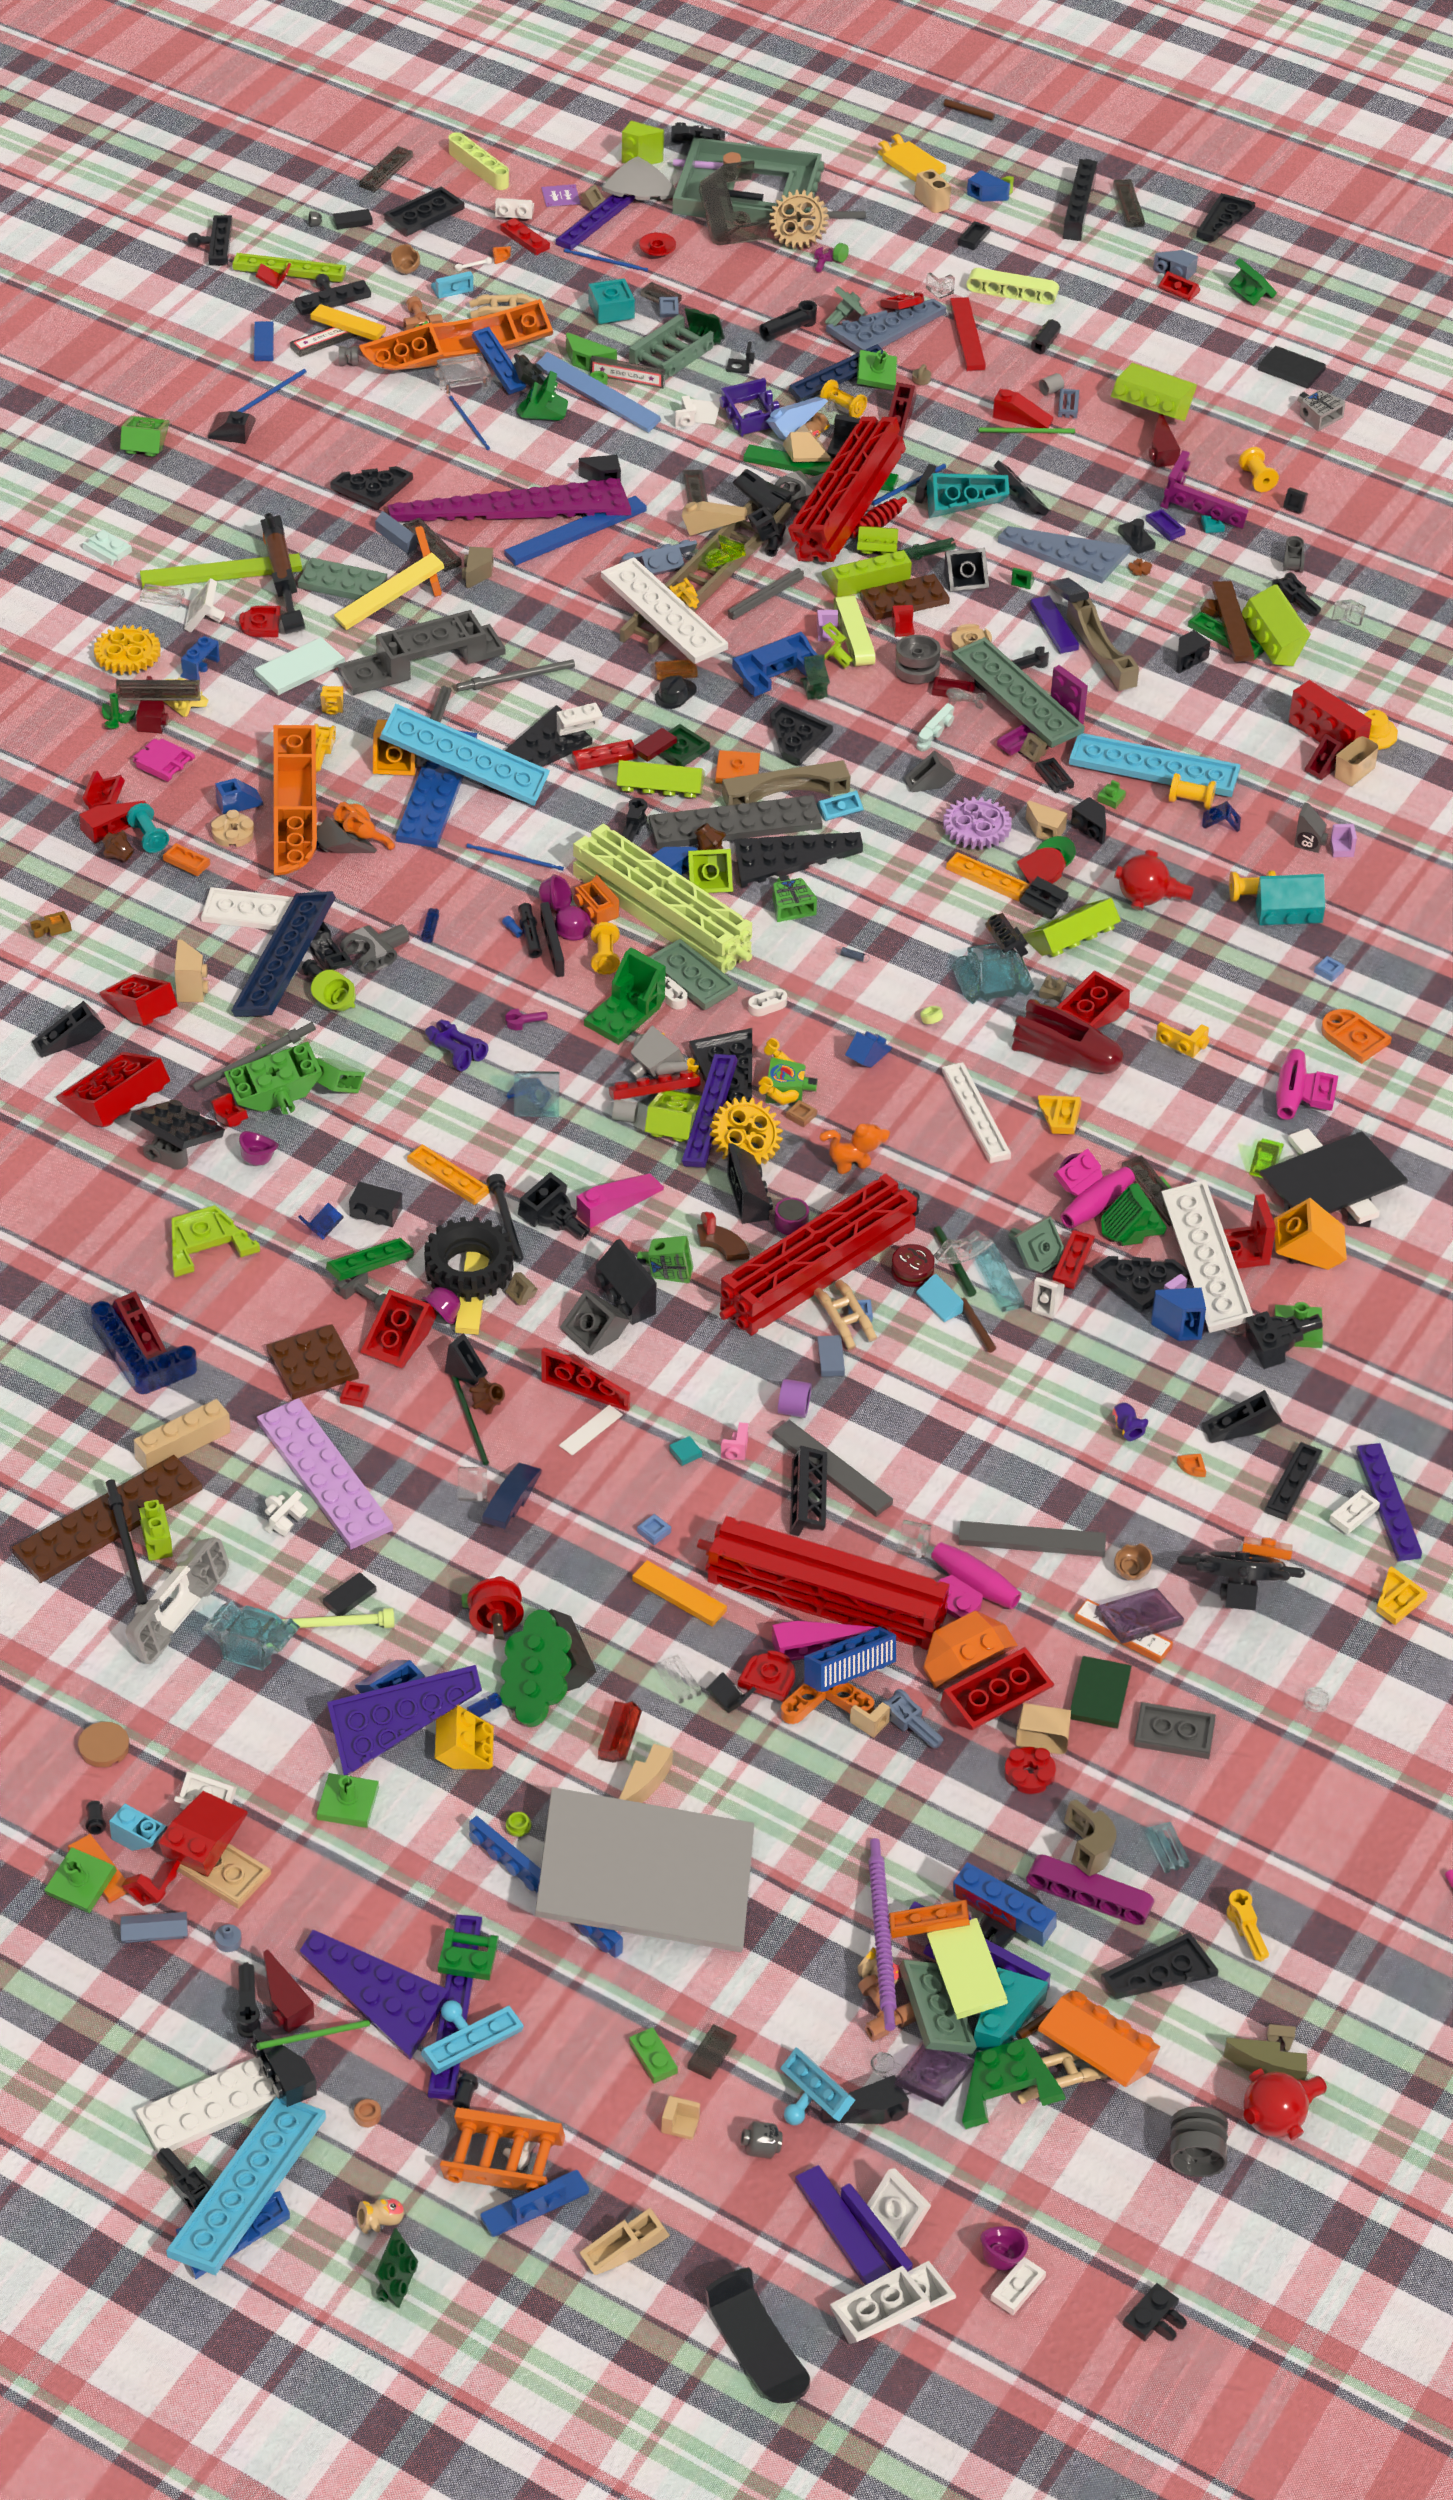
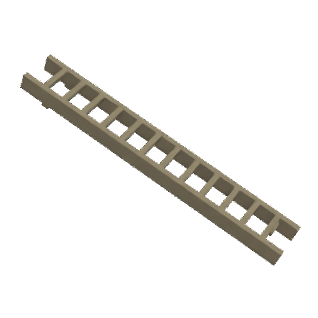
[620,500,791,655]

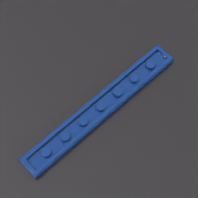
[504,496,647,566]

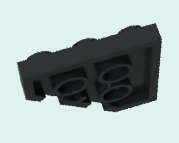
[671,122,725,141]
[330,466,413,509]
[770,703,833,766]
[1092,1256,1190,1312]

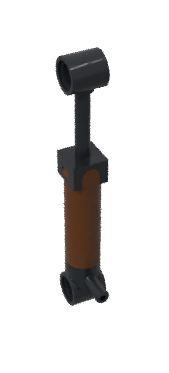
[260,513,306,634]

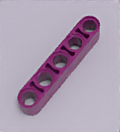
[1026,1855,1154,1925]

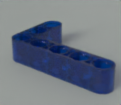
[91,1301,197,1394]

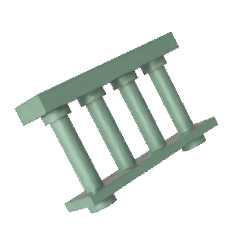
[629,314,714,382]

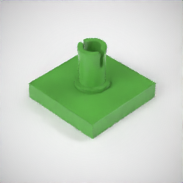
[857,350,897,390]
[1274,1302,1323,1348]
[317,1773,379,1828]
[44,1847,117,1914]

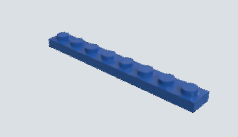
[469,1815,623,1958]

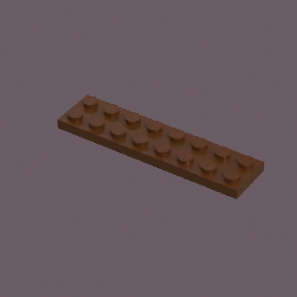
[12,1455,202,1583]

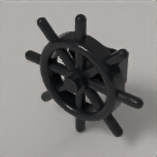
[1177,1551,1305,1611]

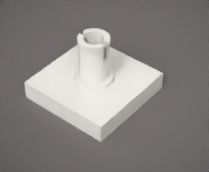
[184,578,225,632]
[867,2168,932,2248]

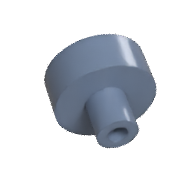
[215,1924,242,1952]

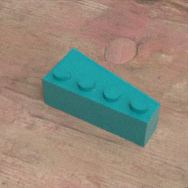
[926,473,1009,518]

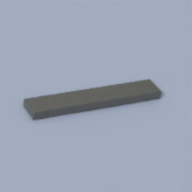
[772,1419,893,1517]
[958,1521,1106,1557]

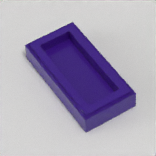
[1145,509,1186,541]

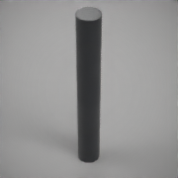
[709,187,764,201]

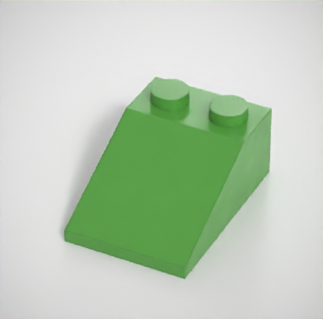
[120,416,170,456]

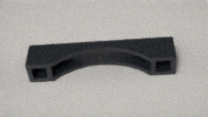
[1063,159,1098,241]

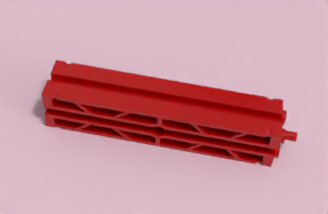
[788,416,906,562]
[719,1173,917,1336]
[697,1516,950,1650]

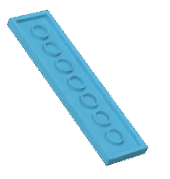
[380,704,550,806]
[1069,733,1241,797]
[166,2097,326,2275]

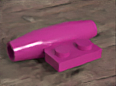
[1276,1049,1338,1120]
[1053,1148,1135,1229]
[931,1542,1022,1619]

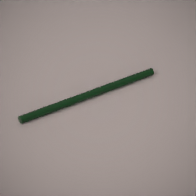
[451,1376,489,1465]

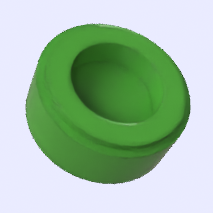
[833,243,849,263]
[589,371,608,385]

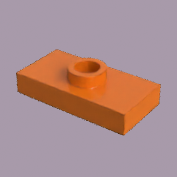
[163,843,211,877]

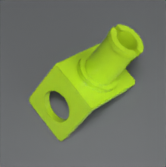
[822,622,854,669]

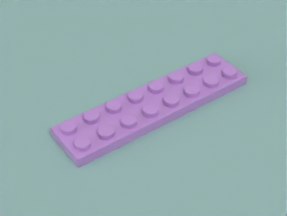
[257,1398,393,1550]

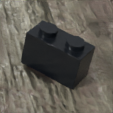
[349,1182,403,1227]

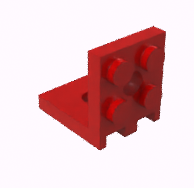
[1224,1194,1276,1269]

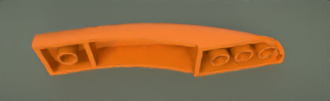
[359,299,553,370]
[273,725,317,876]

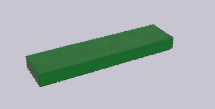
[1188,612,1264,660]
[326,1238,414,1281]

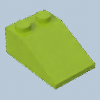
[645,1090,702,1142]

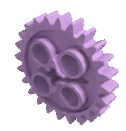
[943,797,1012,850]

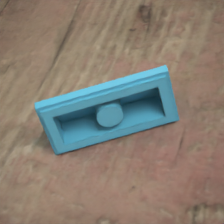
[817,790,864,821]
[916,1274,964,1322]

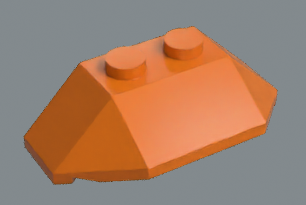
[923,1610,1018,1689]

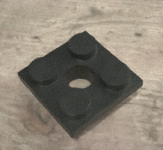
[514,354,546,387]

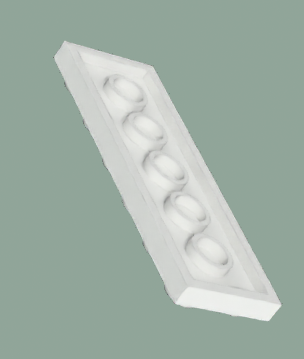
[136,2044,284,2154]

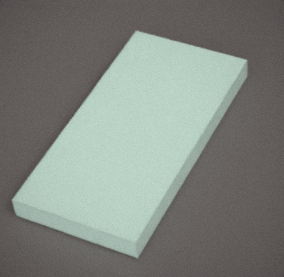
[254,637,345,695]

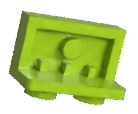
[857,526,898,555]

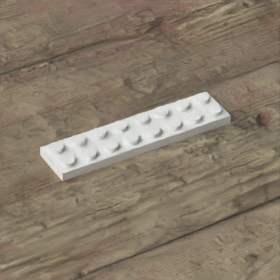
[601,557,728,664]
[1161,1179,1253,1333]

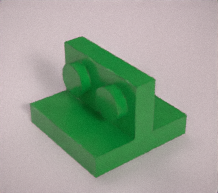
[1228,257,1277,306]

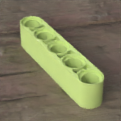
[449,132,509,190]
[966,268,1059,305]
[834,595,875,667]

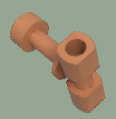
[403,296,443,331]
[858,1975,916,2042]

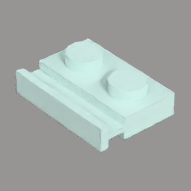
[83,530,132,566]

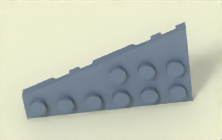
[826,299,946,353]
[998,526,1131,583]

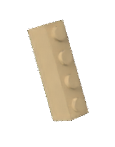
[133,1399,231,1471]

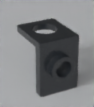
[726,342,755,374]
[706,1672,756,1713]

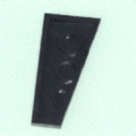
[1196,193,1256,242]
[1101,1932,1219,1999]

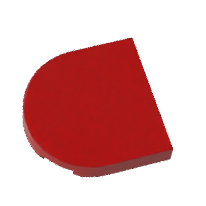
[880,292,925,310]
[239,606,281,637]
[1017,847,1066,885]
[738,1651,796,1702]

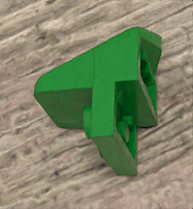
[516,370,568,420]
[1101,1183,1167,1246]

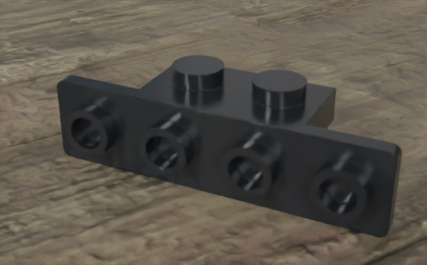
[985,913,1028,957]

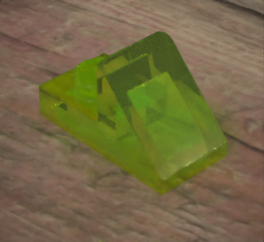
[705,534,746,569]
[1249,1138,1284,1178]

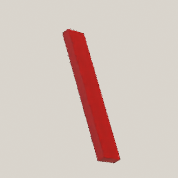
[950,297,986,371]

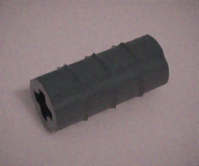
[1031,319,1061,354]

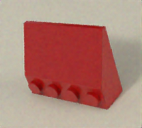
[56,1052,171,1127]

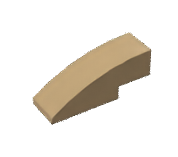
[619,1744,673,1803]
[579,2208,670,2275]

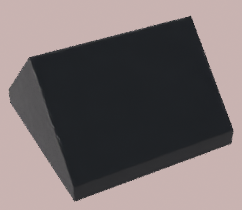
[944,548,989,592]

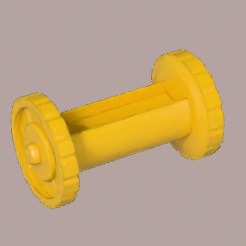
[820,379,867,418]
[591,922,620,975]

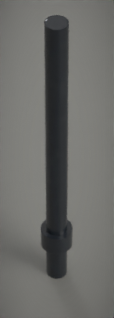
[106,1479,148,1605]

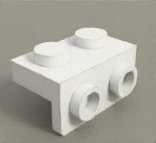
[495,198,534,219]
[557,703,603,736]
[174,1771,237,1809]

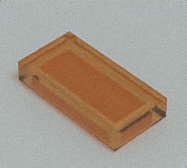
[655,660,698,680]

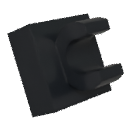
[1283,487,1308,513]

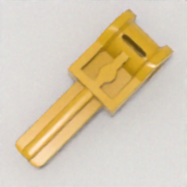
[668,578,699,609]
[314,724,336,773]
[1226,1889,1269,1962]

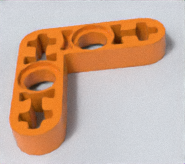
[781,1683,874,1724]

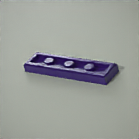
[1030,595,1079,654]
[841,2183,913,2272]

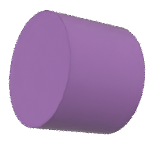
[778,1379,812,1418]

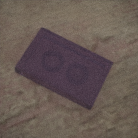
[1095,1588,1184,1644]
[894,2044,975,2107]

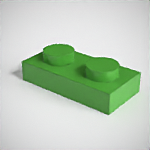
[629,2027,678,2083]

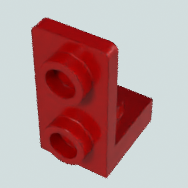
[122,1859,181,1906]

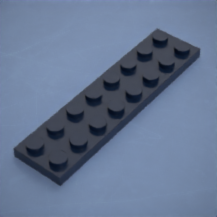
[231,891,336,1017]

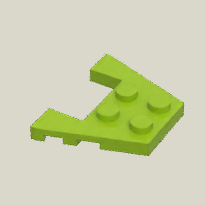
[172,1205,260,1277]

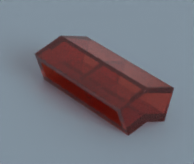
[598,1701,642,1763]

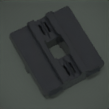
[1020,876,1069,919]

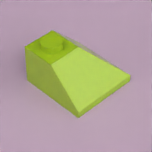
[688,849,733,893]

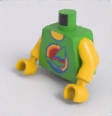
[758,1038,818,1105]

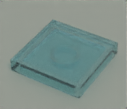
[514,1071,560,1117]

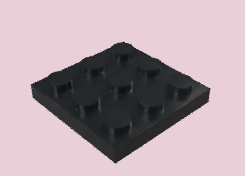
[130,1100,225,1149]

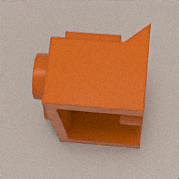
[573,875,619,925]

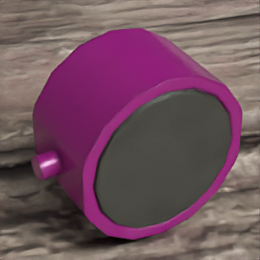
[774,1197,809,1235]

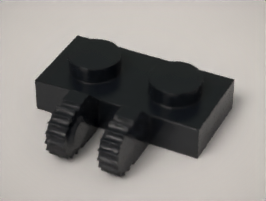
[1123,2283,1187,2342]

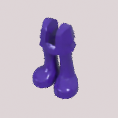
[425,1019,489,1072]

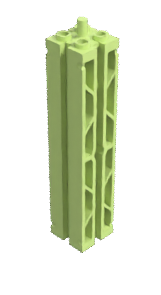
[573,823,752,974]

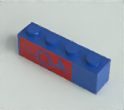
[953,1862,1057,1947]

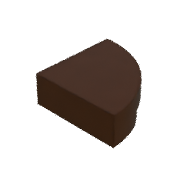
[1200,599,1220,618]

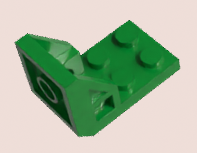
[584,947,666,1045]

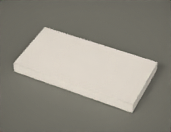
[201,887,293,930]

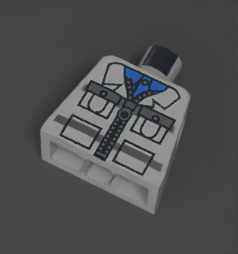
[1297,390,1346,431]

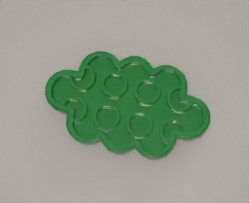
[500,1609,572,1727]

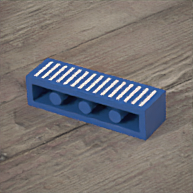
[804,1626,896,1692]

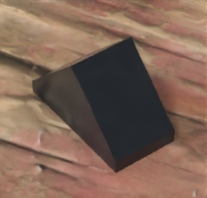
[445,1333,488,1385]

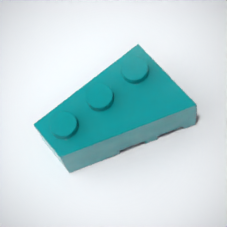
[974,1967,1048,2051]

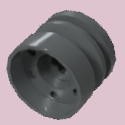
[1170,2106,1228,2177]

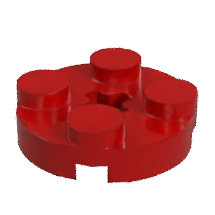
[1004,1747,1056,1794]

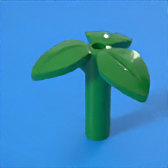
[101,693,136,729]

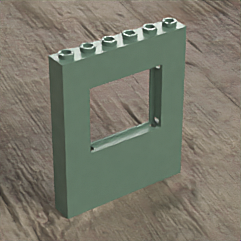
[672,137,824,230]

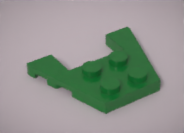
[962,2037,1066,2129]

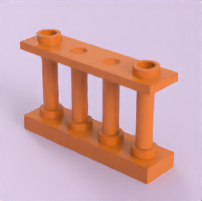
[440,2107,565,2193]

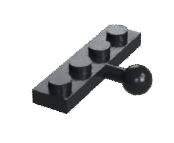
[187,215,233,266]
[295,274,371,316]

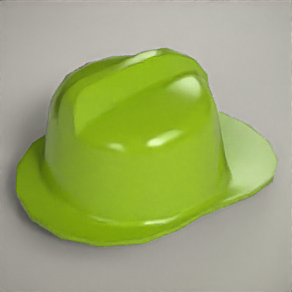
[311,970,356,1011]

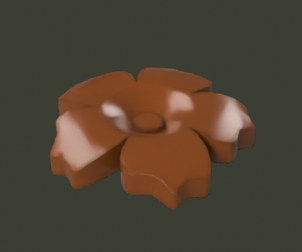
[1128,558,1152,576]

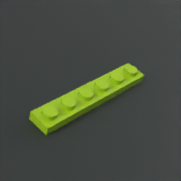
[232,253,346,282]

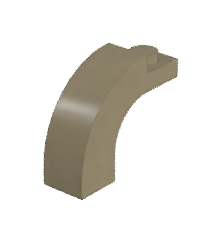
[1064,1799,1117,1876]

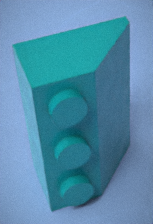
[1255,874,1325,925]

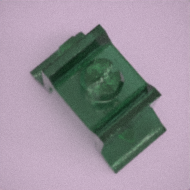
[800,654,830,700]

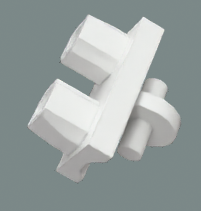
[264,1491,308,1537]

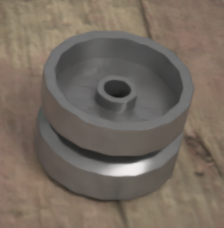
[895,635,941,684]

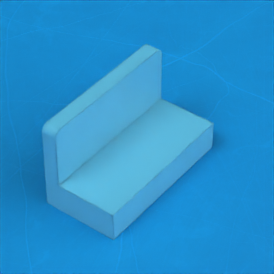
[431,271,474,299]

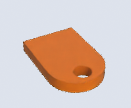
[1321,1009,1392,1064]

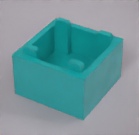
[588,278,635,324]

